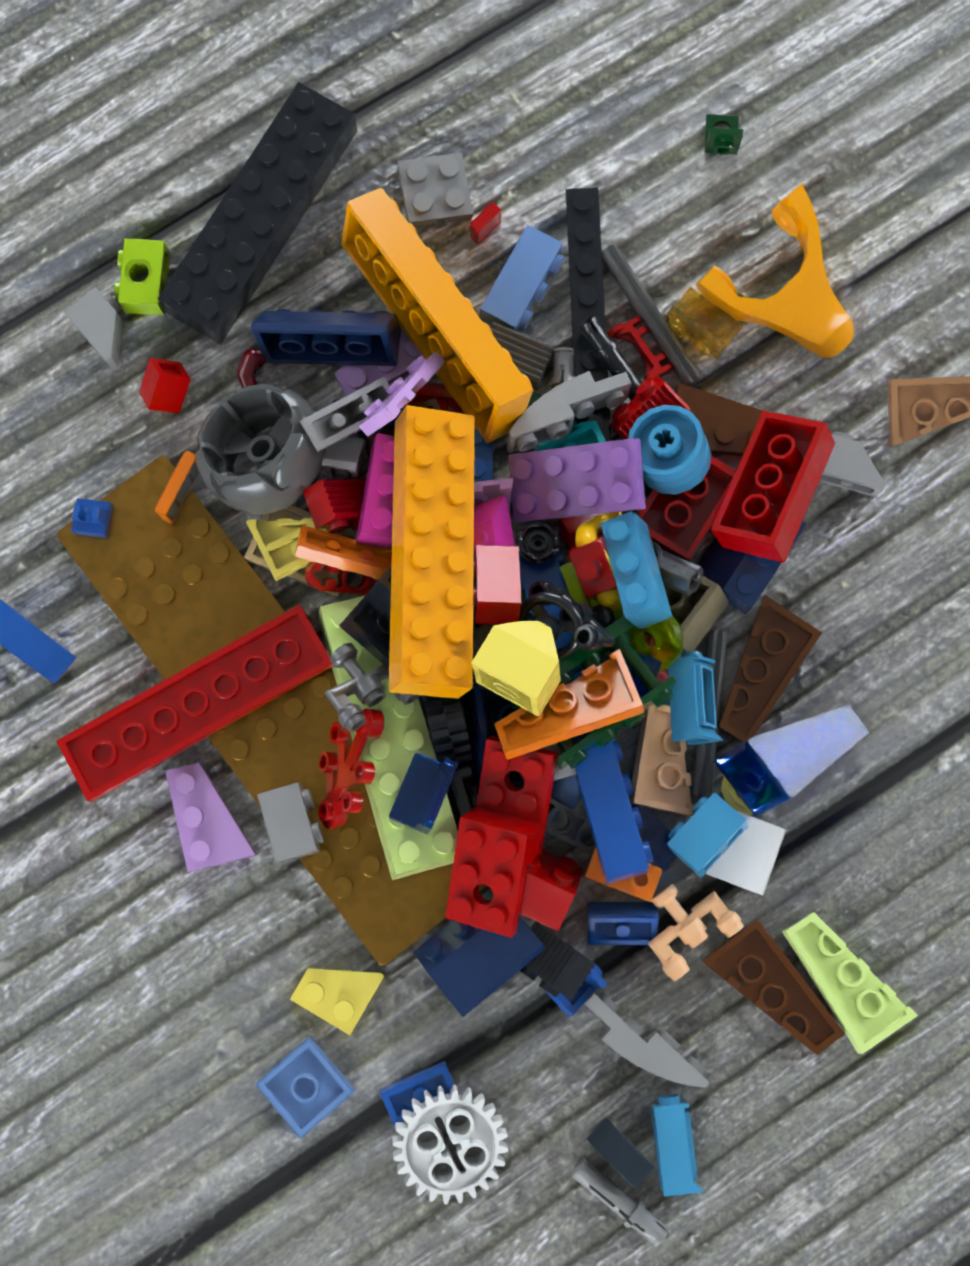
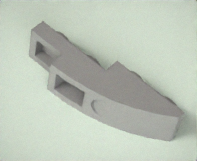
[506,371,631,453]
[584,992,710,1088]

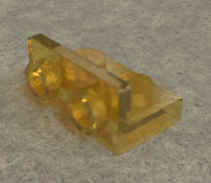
[665,287,743,359]

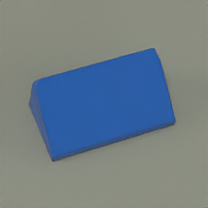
[587,902,659,945]

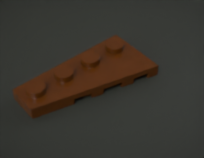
[676,382,762,456]
[718,595,822,746]
[701,918,845,1055]

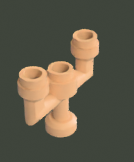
[647,883,744,982]

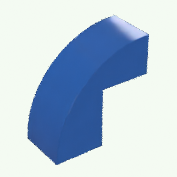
[0,599,77,684]

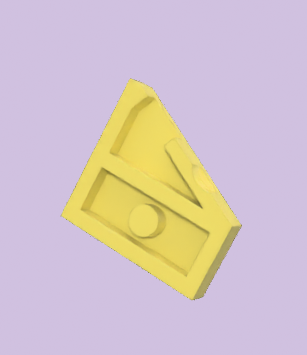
[246,518,328,581]
[290,968,385,1035]

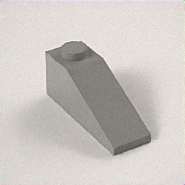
[300,376,390,452]

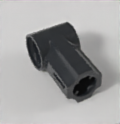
[439,761,477,830]

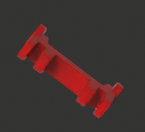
[607,316,674,382]

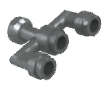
[324,643,420,732]

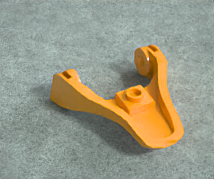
[696,183,854,358]

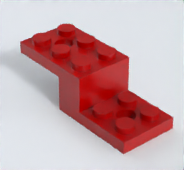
[445,736,558,938]

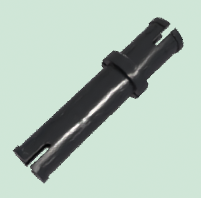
[578,315,642,401]

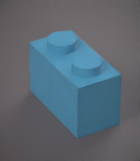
[667,792,748,878]

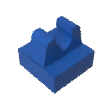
[71,498,113,538]

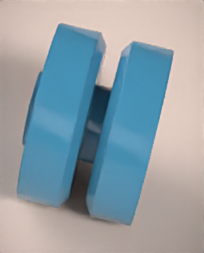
[628,405,712,495]

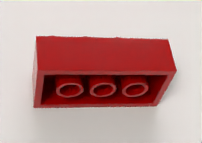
[711,410,835,563]

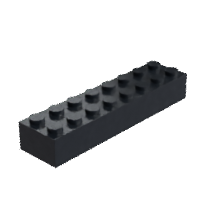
[158,82,358,345]

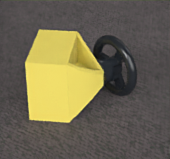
[471,592,584,717]

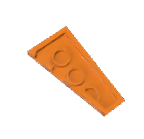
[494,649,644,760]

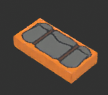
[155,451,199,524]

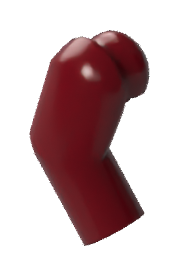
[236,348,266,388]

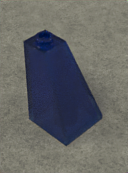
[714,705,870,817]

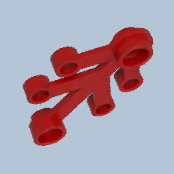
[318,708,384,829]

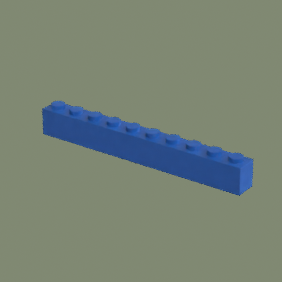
[519,542,653,884]

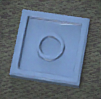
[255,1036,355,1139]

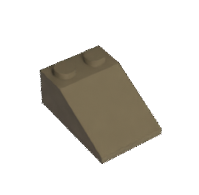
[645,576,729,652]

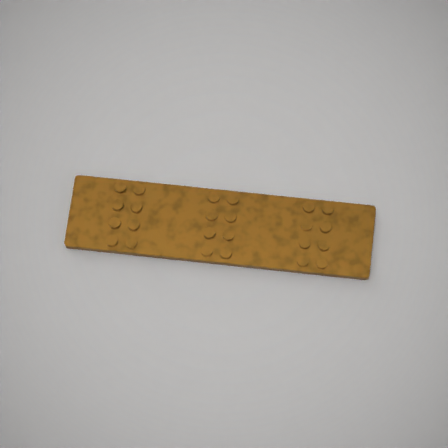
[57,456,487,965]

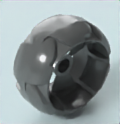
[195,384,326,515]

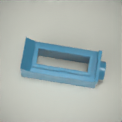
[668,651,724,746]
[650,1094,704,1197]

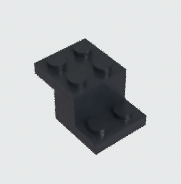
[339,566,391,669]

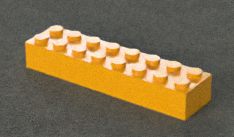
[341,188,533,443]
[389,405,474,699]

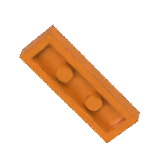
[295,525,392,580]

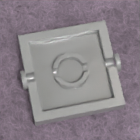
[397,153,473,228]

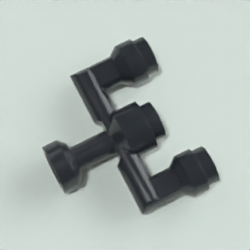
[529,581,615,650]

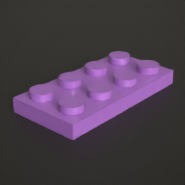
[508,438,646,523]

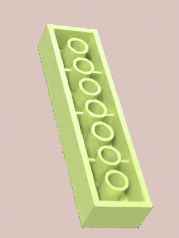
[318,596,458,880]

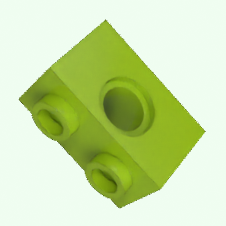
[114,238,170,316]

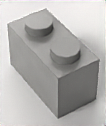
[257,782,324,864]

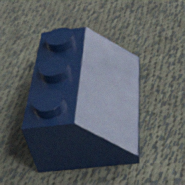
[698,521,807,615]
[413,888,546,1017]

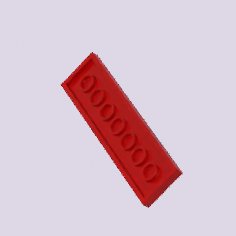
[56,604,333,802]

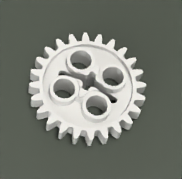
[392,1085,508,1204]

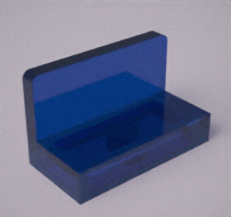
[389,753,458,835]
[631,804,677,872]

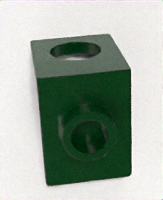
[704,114,744,155]

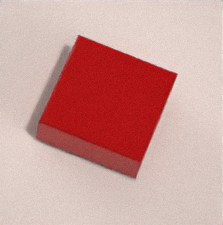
[470,202,501,245]

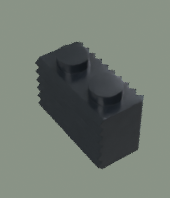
[520,921,595,999]

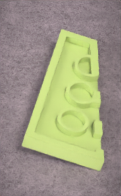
[782,912,918,1054]

